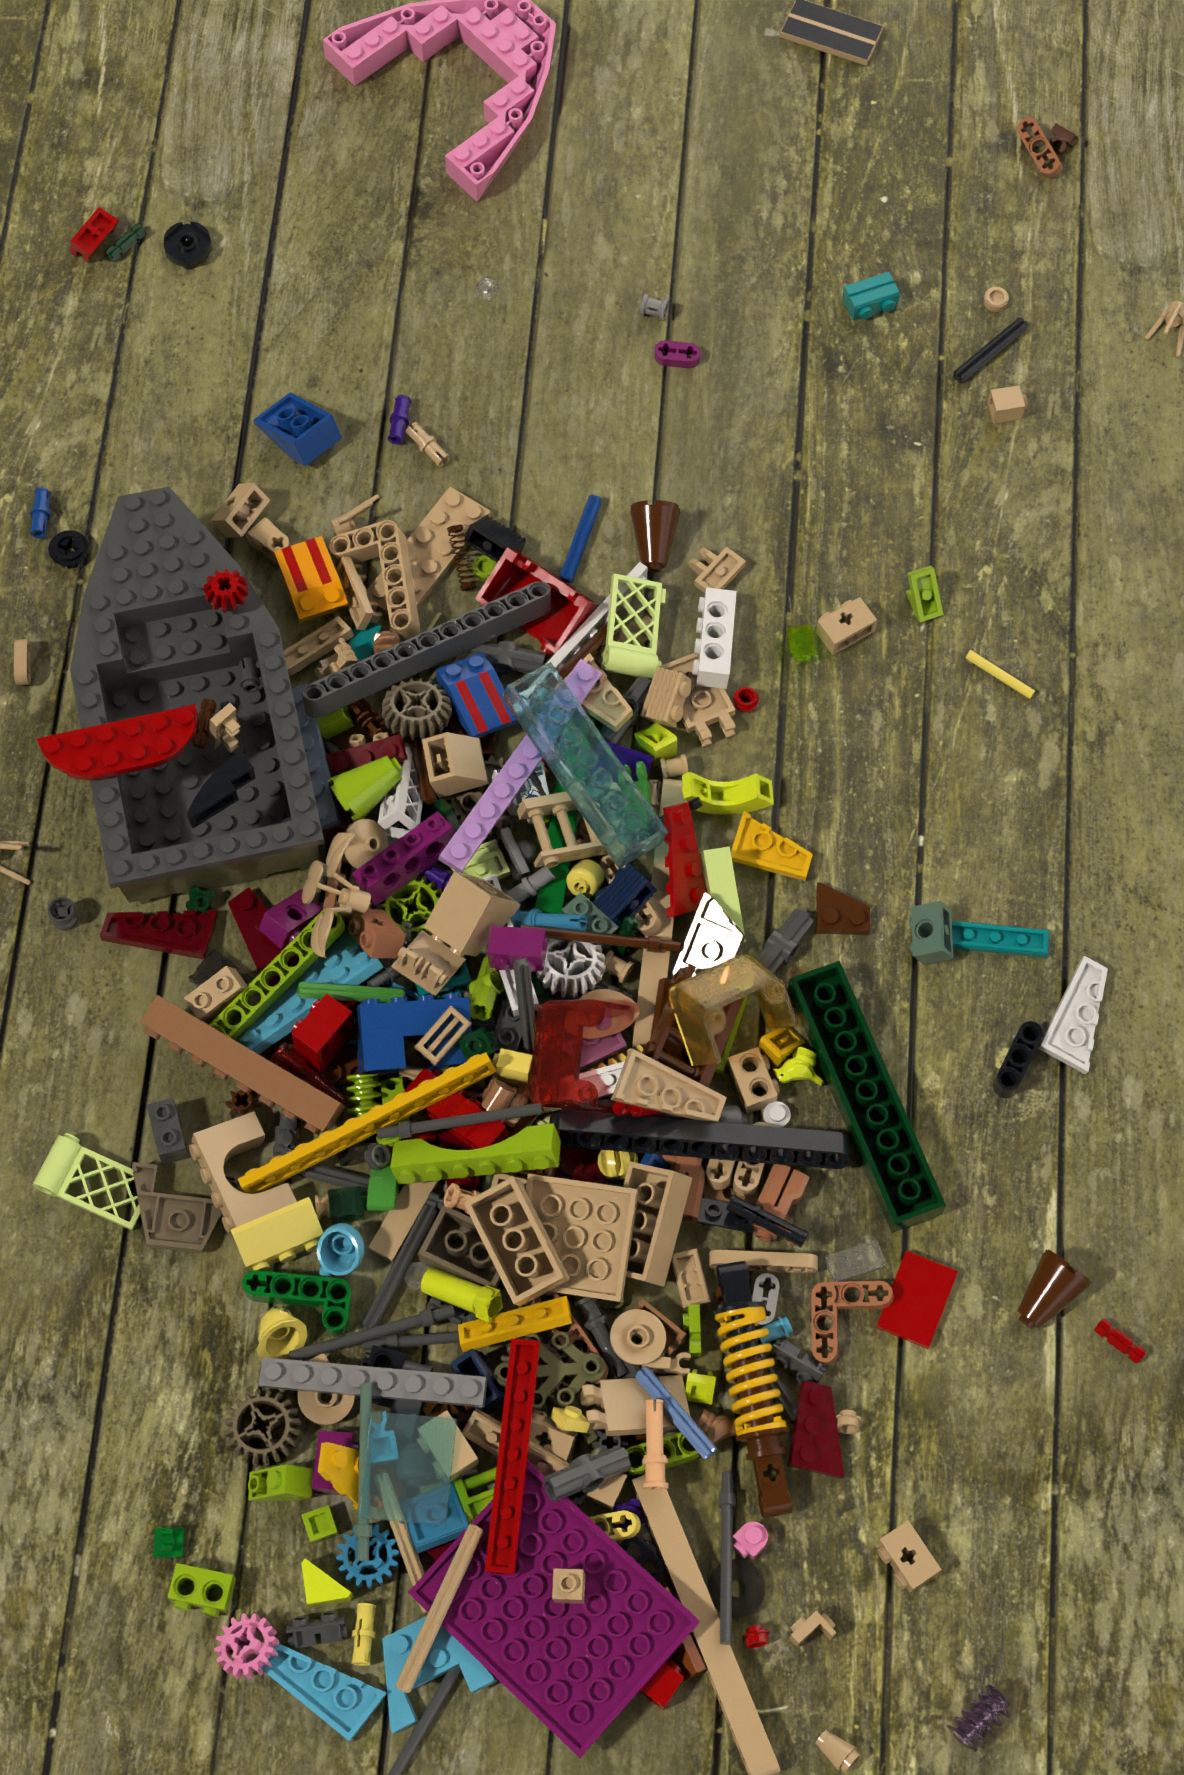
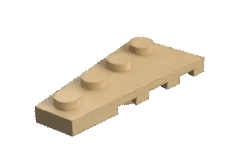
[611,1049,727,1122]

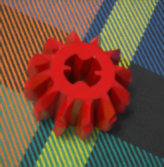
[203,567,249,614]

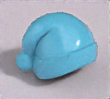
[317,1223,365,1277]

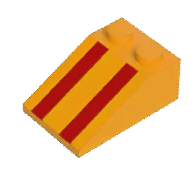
[274,536,348,624]

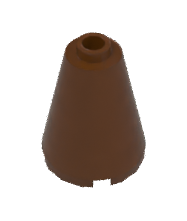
[630,500,680,573]
[1017,1249,1092,1329]

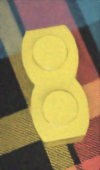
[492,1048,534,1090]

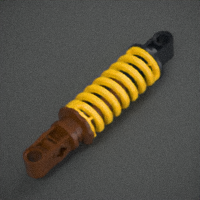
[712,1261,792,1518]

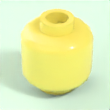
[566,859,605,898]

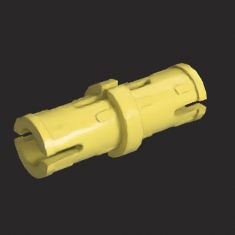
[351,1603,376,1666]

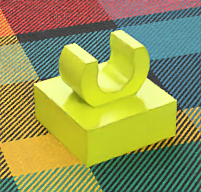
[685,1369,716,1405]

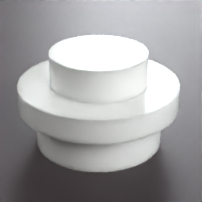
[763,1101,791,1127]

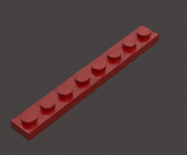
[485,1338,541,1576]

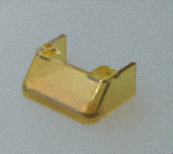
[669,954,798,1066]

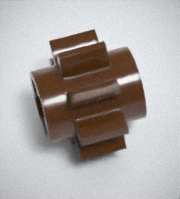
[225,1090,261,1119]

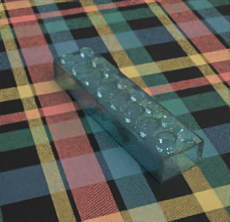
[502,662,668,869]

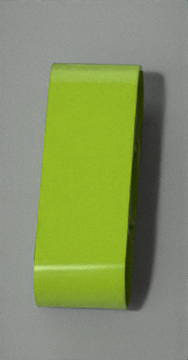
[625,1432,700,1477]

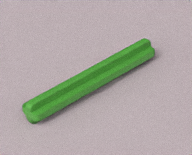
[297,982,405,1003]

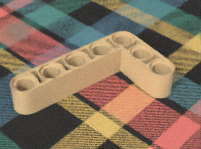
[329,520,420,640]

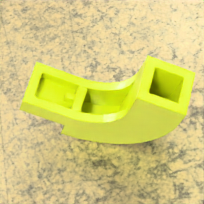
[682,772,774,815]

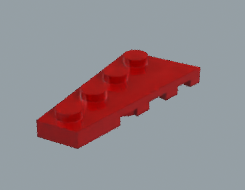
[663,802,707,917]

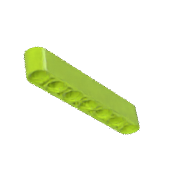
[209,909,346,1041]

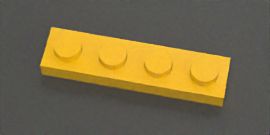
[458,1296,572,1352]

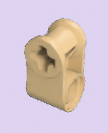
[245,517,289,565]

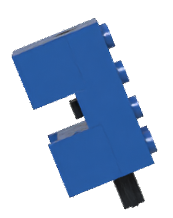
[354,993,495,1074]

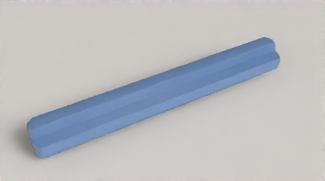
[635,1366,717,1459]

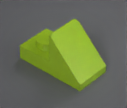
[906,565,944,622]

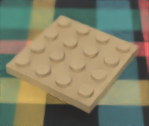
[525,1174,639,1302]

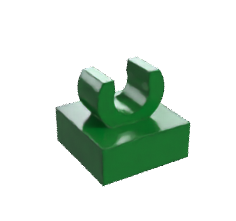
[153,1527,185,1559]

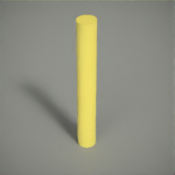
[965,650,1035,699]

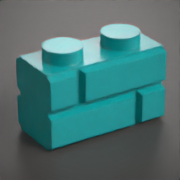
[842,272,900,320]

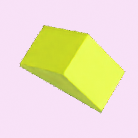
[634,723,678,767]
[301,1558,354,1609]

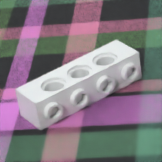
[692,587,737,689]

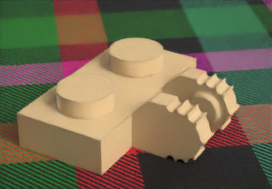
[688,547,746,593]

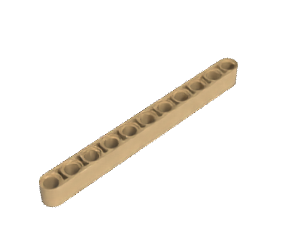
[632,778,687,1048]
[631,1474,780,1775]

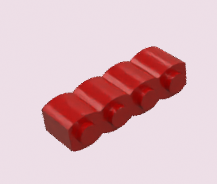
[404,1068,509,1149]

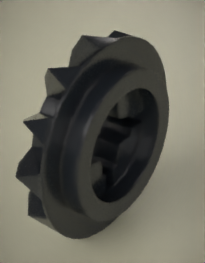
[48,530,89,568]

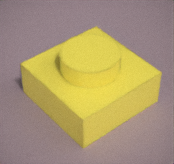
[550,1406,590,1433]

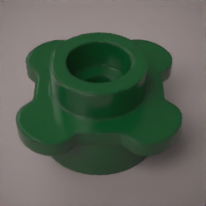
[186,886,215,913]

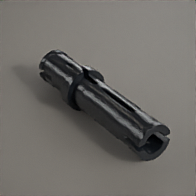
[726,1194,809,1248]

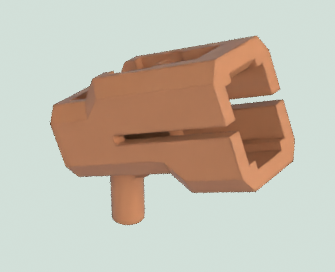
[659,1155,706,1224]
[752,1164,810,1246]

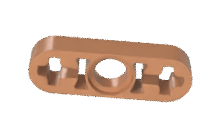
[1017,117,1062,178]

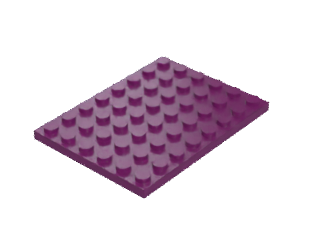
[408,1461,700,1759]

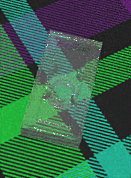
[824,1239,887,1282]

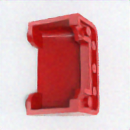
[475,547,599,656]

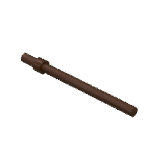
[520,925,681,953]

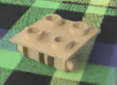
[391,930,466,996]

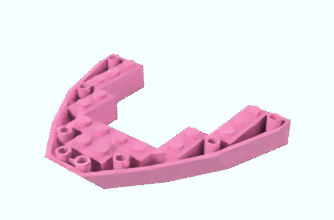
[323,0,556,202]

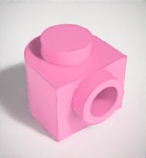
[733,1522,768,1561]

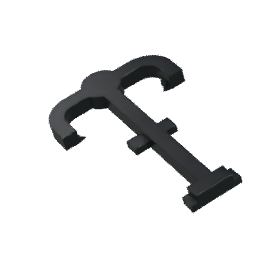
[619,1536,665,1581]

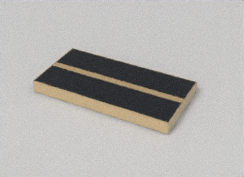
[780,0,884,66]

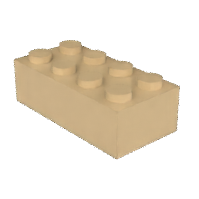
[623,1162,692,1287]
[464,1176,570,1306]

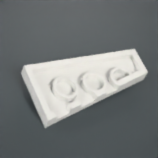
[1038,956,1108,1074]

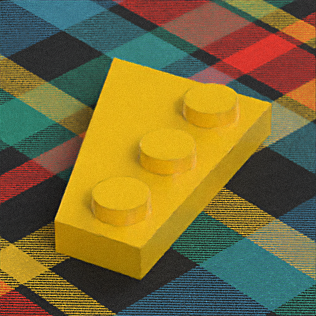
[731,810,813,881]

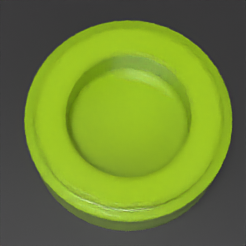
[473,555,497,582]

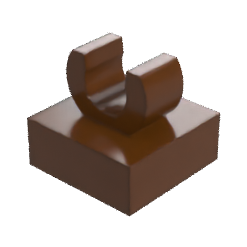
[1049,123,1079,154]

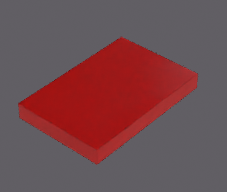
[876,1250,958,1349]

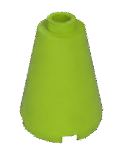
[327,756,403,822]

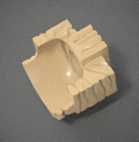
[314,638,359,679]

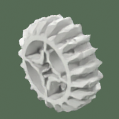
[535,938,605,998]

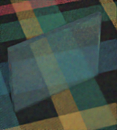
[359,1412,457,1526]

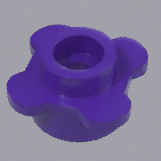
[613,1498,645,1529]

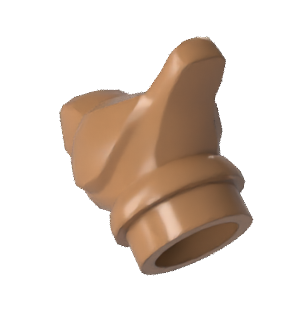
[695,1409,736,1444]

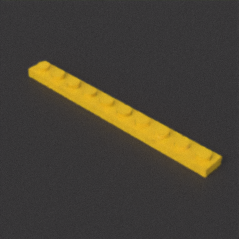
[238,1052,497,1194]

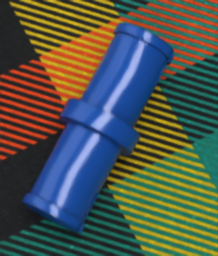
[30,488,51,539]

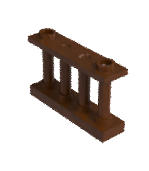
[642,964,746,1087]

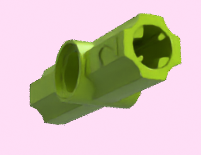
[469,956,505,1021]

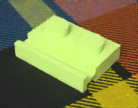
[450,839,510,880]

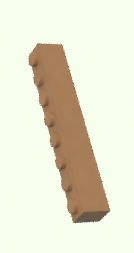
[140,995,345,1135]

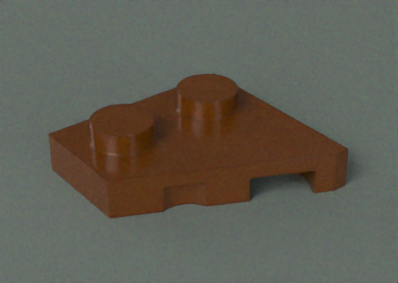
[816,882,870,935]

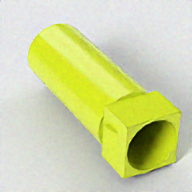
[421,1267,503,1323]

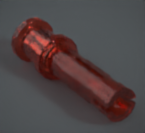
[270,1042,347,1104]

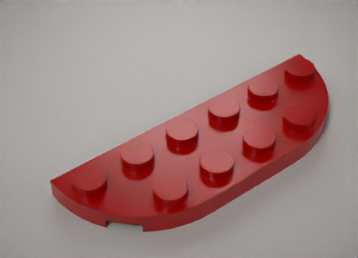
[37,704,198,780]

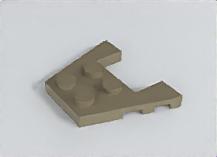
[132,1162,240,1254]

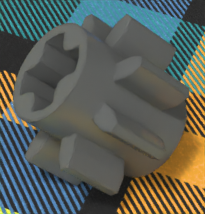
[592,1431,628,1454]

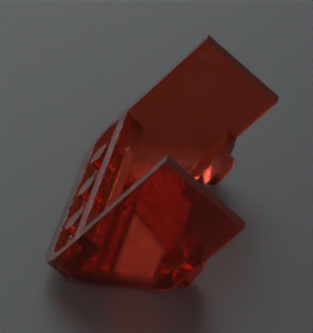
[530,999,630,1113]

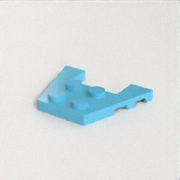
[382,1616,497,1734]

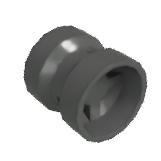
[48,897,79,931]

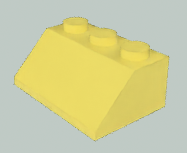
[231,1197,323,1272]

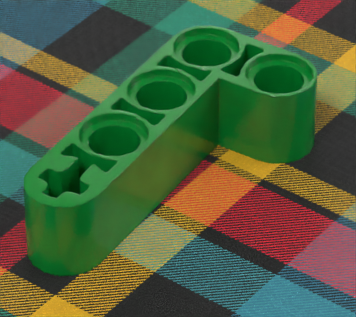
[242,1270,353,1337]

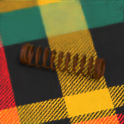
[447,524,477,591]

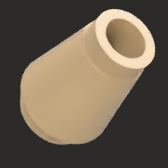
[815,1730,861,1774]

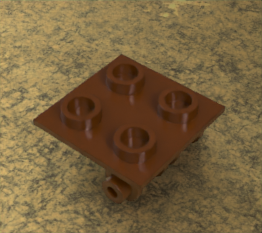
[331,698,394,750]

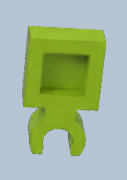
[682,1304,701,1357]

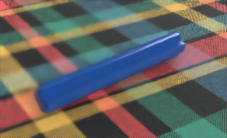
[560,494,602,583]

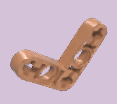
[811,1281,894,1365]

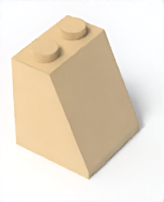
[424,871,521,957]

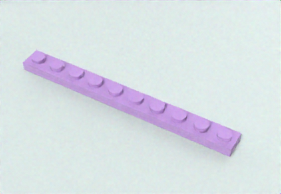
[438,659,602,873]

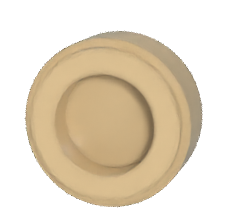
[983,287,1009,312]

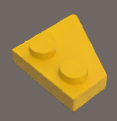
[318,1442,372,1510]

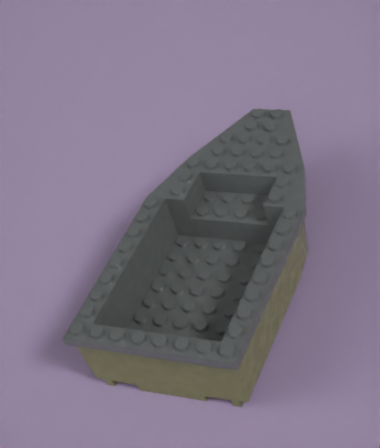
[70,486,325,904]

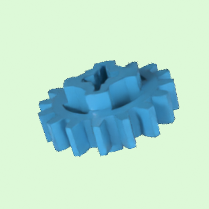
[336,1524,400,1589]

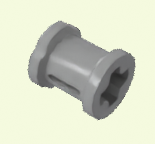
[639,293,669,321]

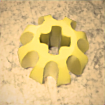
[598,1150,638,1180]

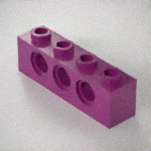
[352,811,455,907]

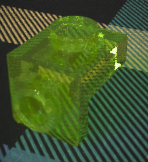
[786,624,818,662]

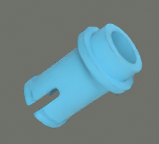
[758,1316,793,1344]

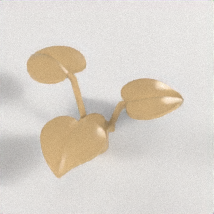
[302,833,371,958]

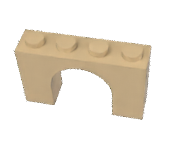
[189,1111,297,1238]

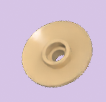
[344,819,389,869]
[610,1309,666,1365]
[298,1391,355,1425]

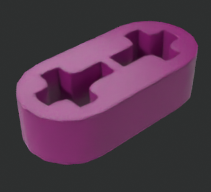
[654,340,701,368]

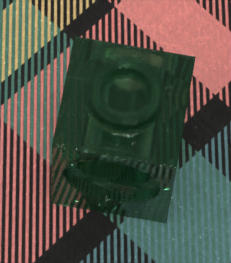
[327,1186,369,1224]

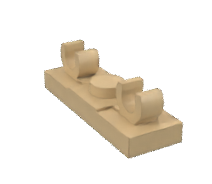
[336,556,382,630]
[209,703,240,753]

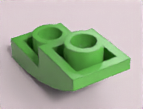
[367,1157,399,1211]

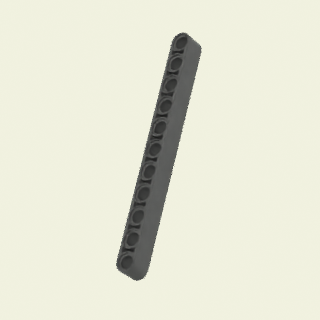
[302,582,551,718]

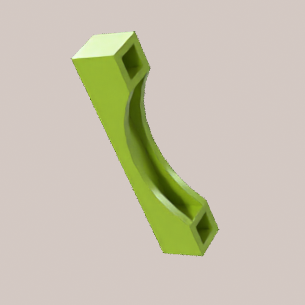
[390,1123,561,1184]

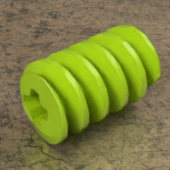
[347,1074,382,1118]

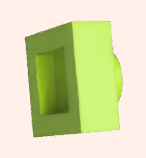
[301,1505,338,1544]

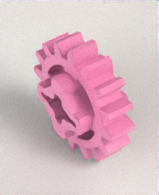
[214,1613,279,1680]

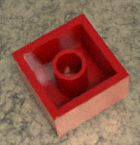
[291,994,356,1073]

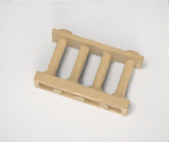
[517,782,640,868]

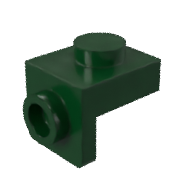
[458,1027,498,1061]

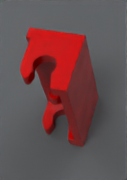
[70,207,119,262]

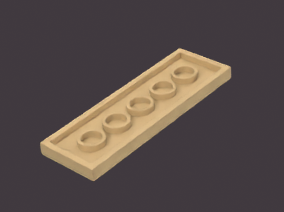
[367,487,491,626]

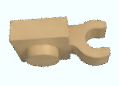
[642,1352,691,1376]

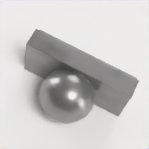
[496,827,537,885]

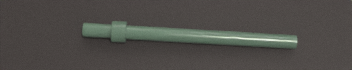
[355,1383,372,1561]

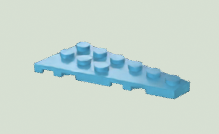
[238,930,383,1054]

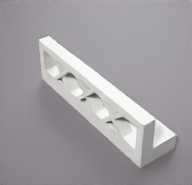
[378,742,423,831]

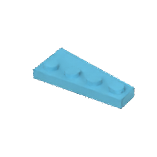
[262,1644,387,1742]

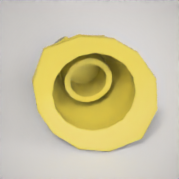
[257,1306,308,1362]

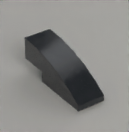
[187,751,256,828]

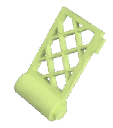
[601,573,666,680]
[32,1133,157,1231]

